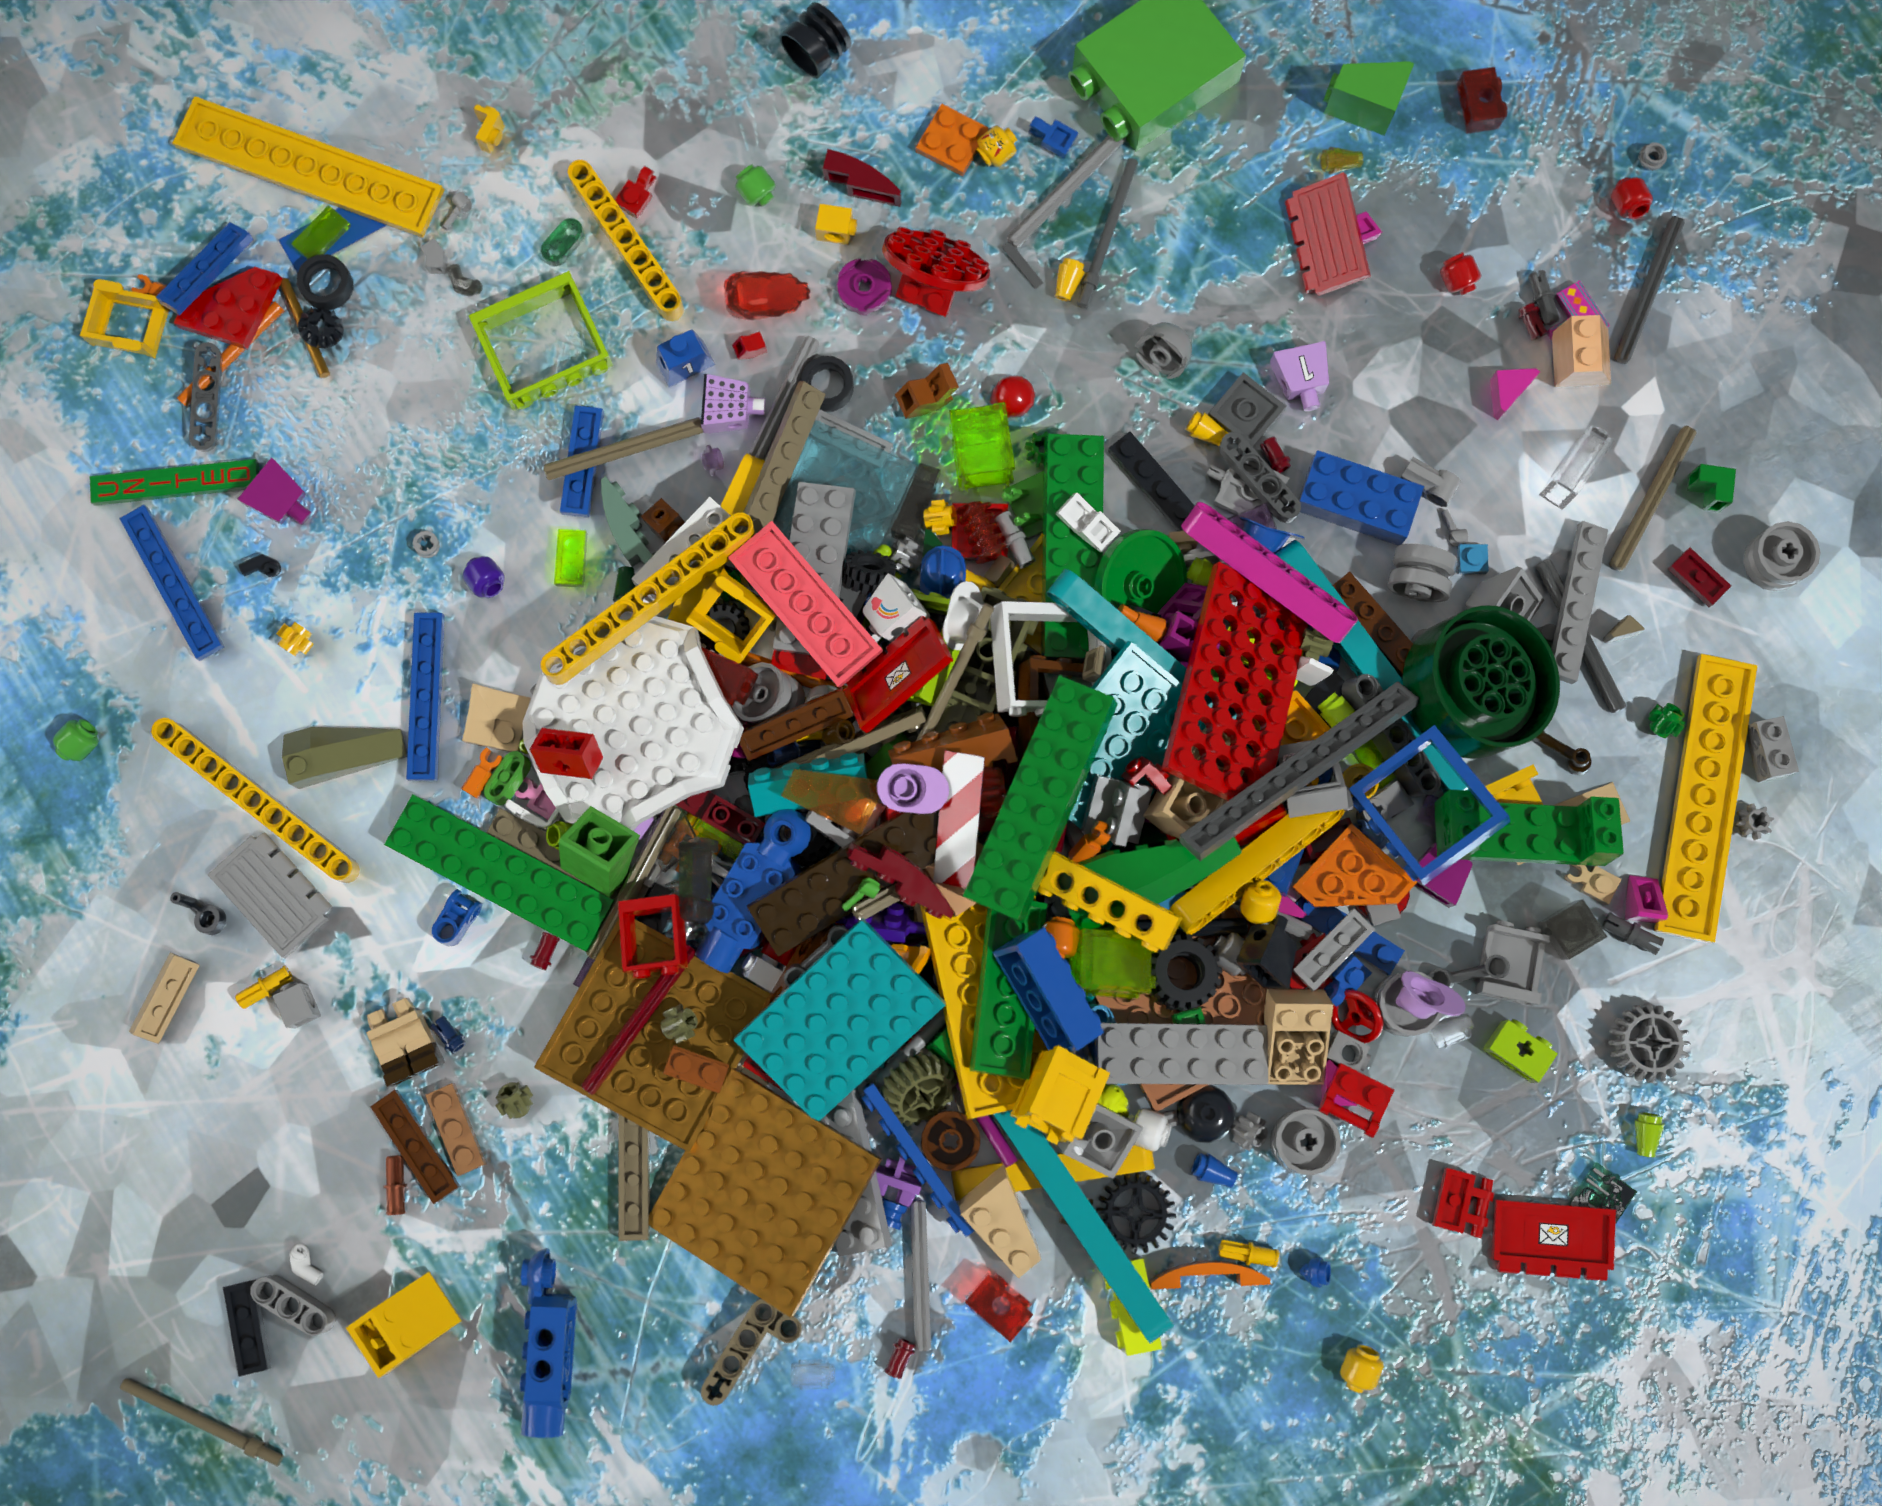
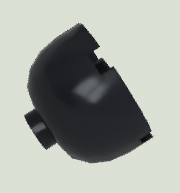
[1176,1085,1235,1143]

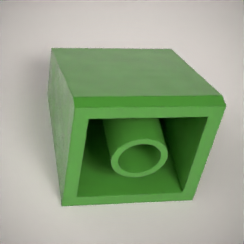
[1323,61,1414,136]
[559,806,640,897]

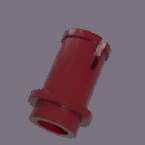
[1518,303,1548,340]
[1260,437,1291,473]
[530,932,560,971]
[884,1338,915,1379]

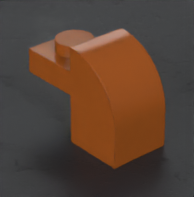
[895,363,959,419]

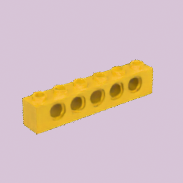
[1037,851,1183,953]

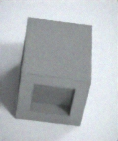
[273,981,321,1029]
[1327,1031,1371,1072]

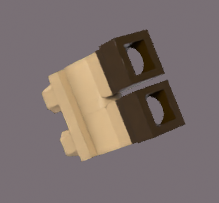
[366,998,445,1087]

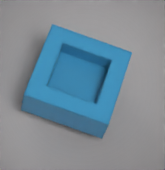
[1457,544,1489,574]

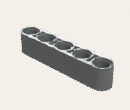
[1342,674,1441,797]

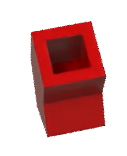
[732,331,768,360]

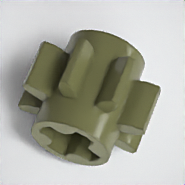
[1300,628,1333,661]
[661,1004,698,1044]
[495,1082,533,1119]

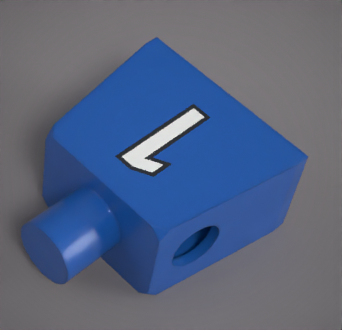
[656,330,715,387]

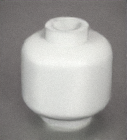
[1128,1108,1172,1152]

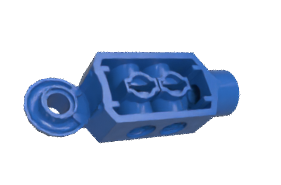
[695,809,811,973]
[520,1248,577,1438]

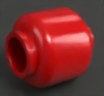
[1611,177,1653,219]
[1440,252,1481,296]

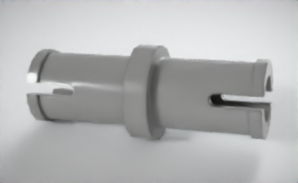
[994,511,1036,569]

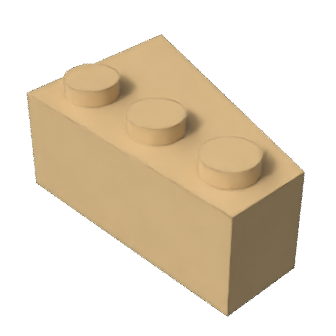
[959,1164,1041,1278]

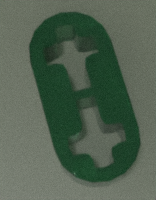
[541,218,585,267]

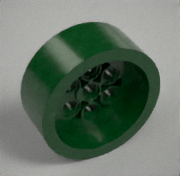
[1403,605,1560,759]

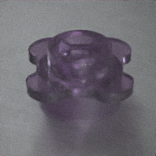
[701,445,724,476]

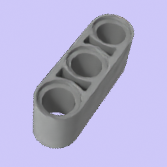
[251,1275,335,1336]

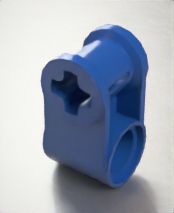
[432,889,483,947]

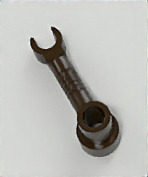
[822,716,856,745]
[1533,731,1592,775]

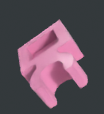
[515,777,556,820]

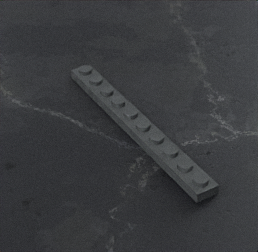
[1180,682,1419,861]

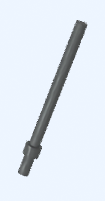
[1077,158,1138,308]

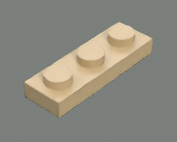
[129,952,200,1044]

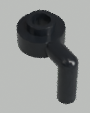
[170,892,226,935]

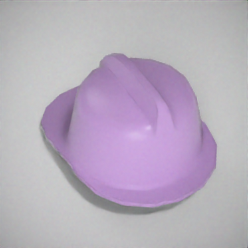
[877,764,949,814]
[1396,971,1466,1019]

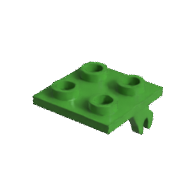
[1001,471,1044,539]

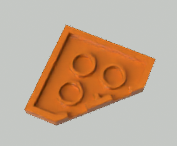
[1292,823,1417,907]

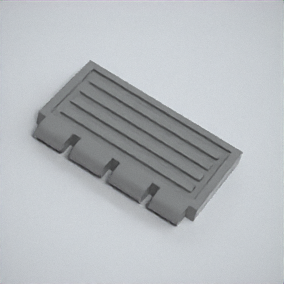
[208,833,333,959]

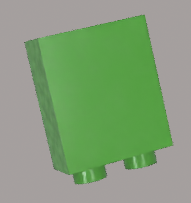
[1068,0,1246,152]

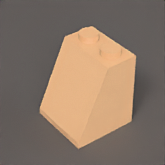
[1552,315,1611,387]

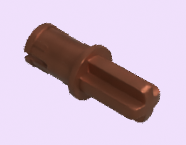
[383,1155,407,1215]

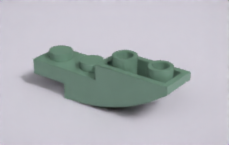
[601,476,656,567]

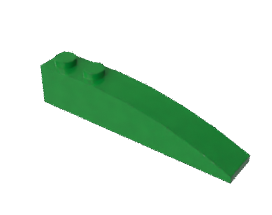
[1059,836,1242,933]

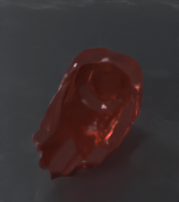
[723,271,811,320]

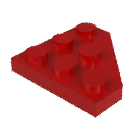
[174,267,283,350]

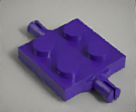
[835,903,926,943]

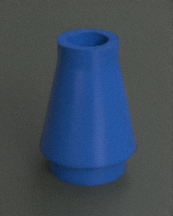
[1191,1153,1238,1188]

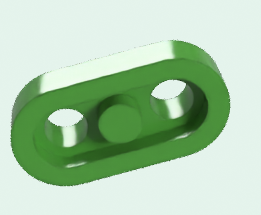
[484,751,531,805]

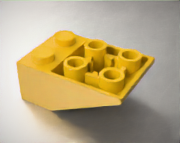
[346,1271,462,1378]

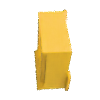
[80,279,169,359]
[686,568,776,664]

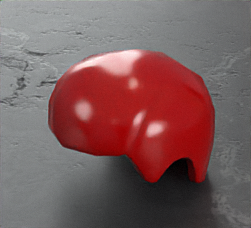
[990,375,1035,418]

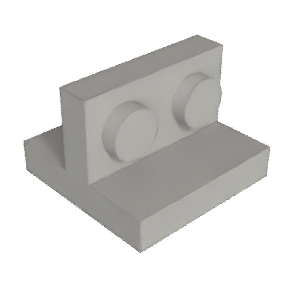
[1081,774,1153,846]

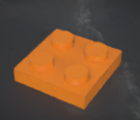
[916,104,989,177]

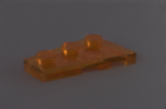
[781,769,879,835]

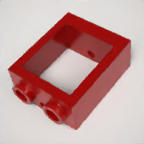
[618,894,688,979]

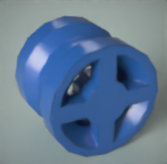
[882,1198,907,1230]

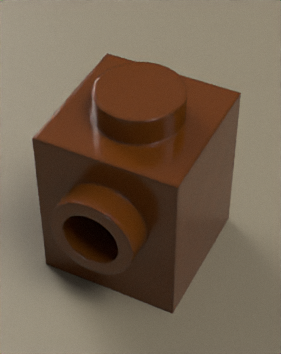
[640,498,685,543]

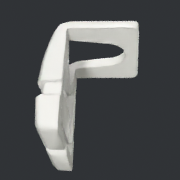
[505,799,562,830]

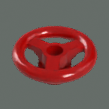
[1331,990,1383,1044]

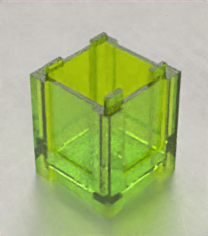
[949,402,1015,494]
[1069,929,1156,999]

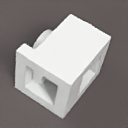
[741,953,786,992]

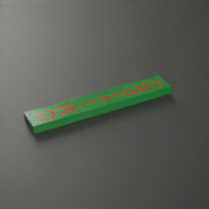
[90,459,259,506]

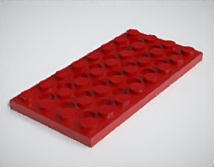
[1161,562,1308,801]

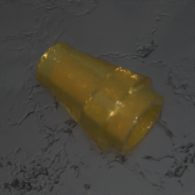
[1320,147,1363,175]

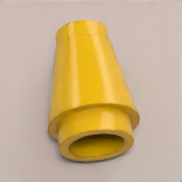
[1055,258,1085,302]
[1185,411,1228,446]

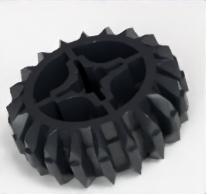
[1096,1172,1176,1254]

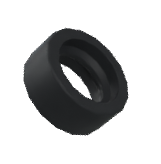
[297,254,353,310]
[801,356,854,412]

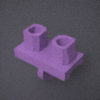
[876,1155,922,1207]

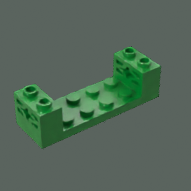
[1434,789,1624,866]

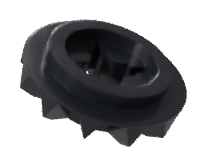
[298,307,344,348]

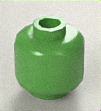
[735,164,776,207]
[53,719,98,761]

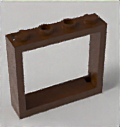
[1018,655,1085,767]

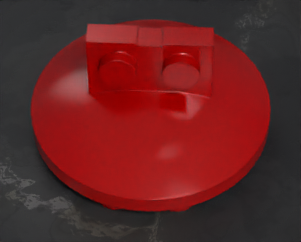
[882,227,990,317]

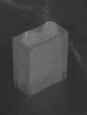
[1539,425,1614,510]

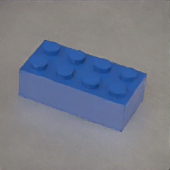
[1298,450,1424,545]
[993,927,1105,1052]

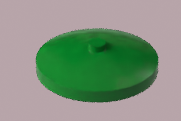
[1094,529,1188,614]

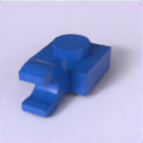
[1028,116,1079,159]
[1323,953,1372,1007]

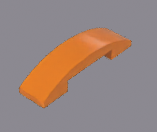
[1148,1261,1271,1290]

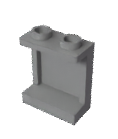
[1475,921,1551,1006]

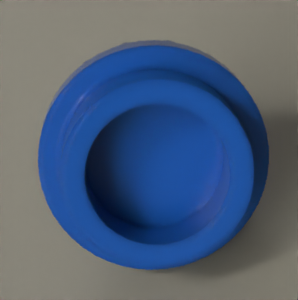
[1299,1257,1331,1288]

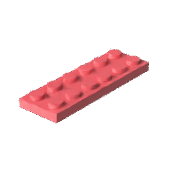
[728,521,883,688]

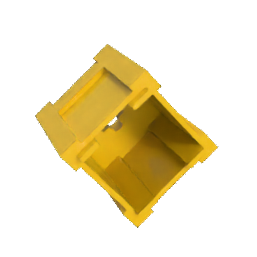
[1010,1045,1110,1145]

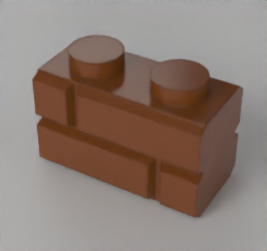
[663,1045,729,1094]

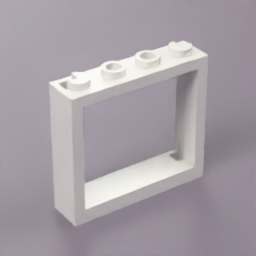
[990,601,1112,717]

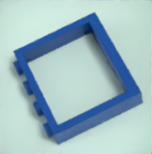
[1349,725,1510,886]

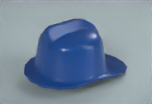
[1239,517,1305,554]
[920,546,966,599]

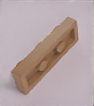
[425,1083,487,1177]

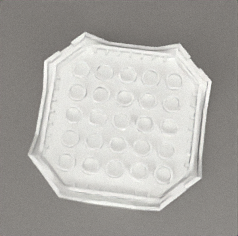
[523,613,744,831]

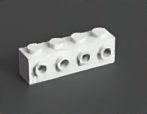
[631,497,736,601]

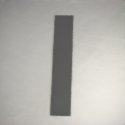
[1002,242,1043,289]

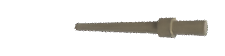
[916,603,995,741]
[120,1378,284,1467]

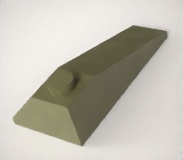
[282,727,408,789]

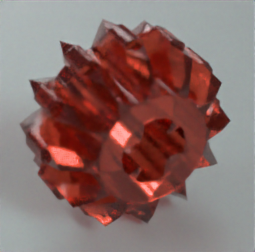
[979,767,1006,818]

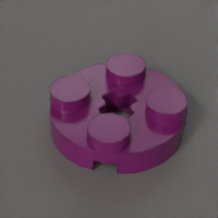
[837,258,892,316]

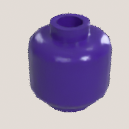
[462,556,505,598]

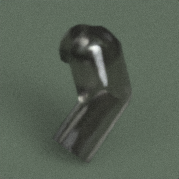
[446,264,482,296]

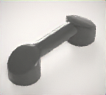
[784,925,849,987]
[1429,955,1510,988]

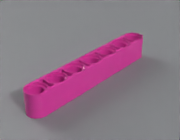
[1181,502,1358,643]

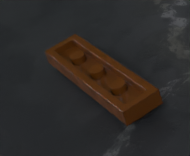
[739,687,854,761]
[370,1090,461,1204]

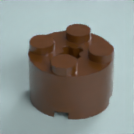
[921,1111,980,1171]

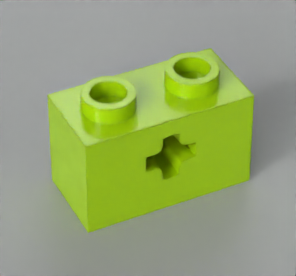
[1482,1019,1558,1083]

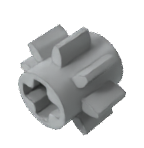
[889,537,923,574]
[1734,803,1774,840]
[1231,1111,1268,1151]

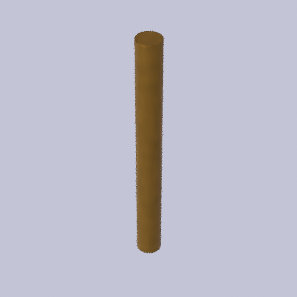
[280,278,330,378]

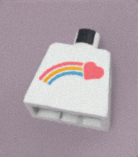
[863,573,930,642]

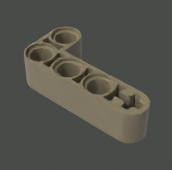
[701,1298,804,1406]

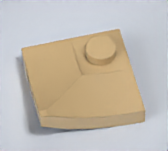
[462,684,531,752]

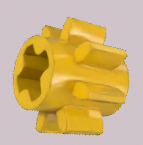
[924,499,957,535]
[276,622,314,657]

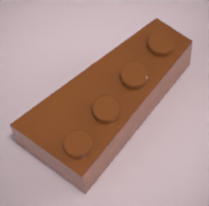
[888,713,1018,774]

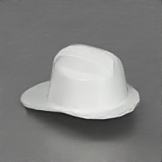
[943,581,989,651]

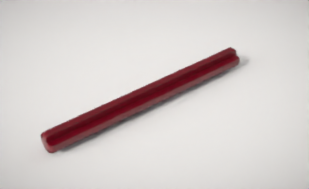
[581,944,695,1095]

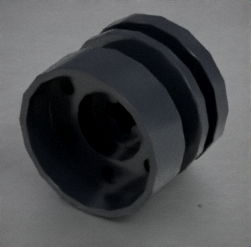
[779,2,852,79]

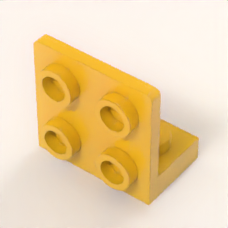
[1485,764,1543,805]

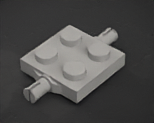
[1206,455,1293,526]

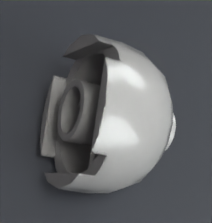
[1135,322,1192,379]

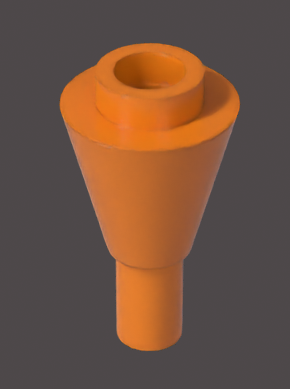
[1118,604,1167,642]

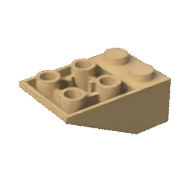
[1264,989,1333,1085]

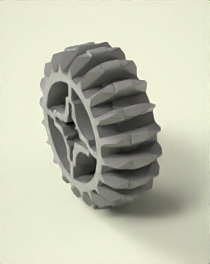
[1608,1004,1691,1083]

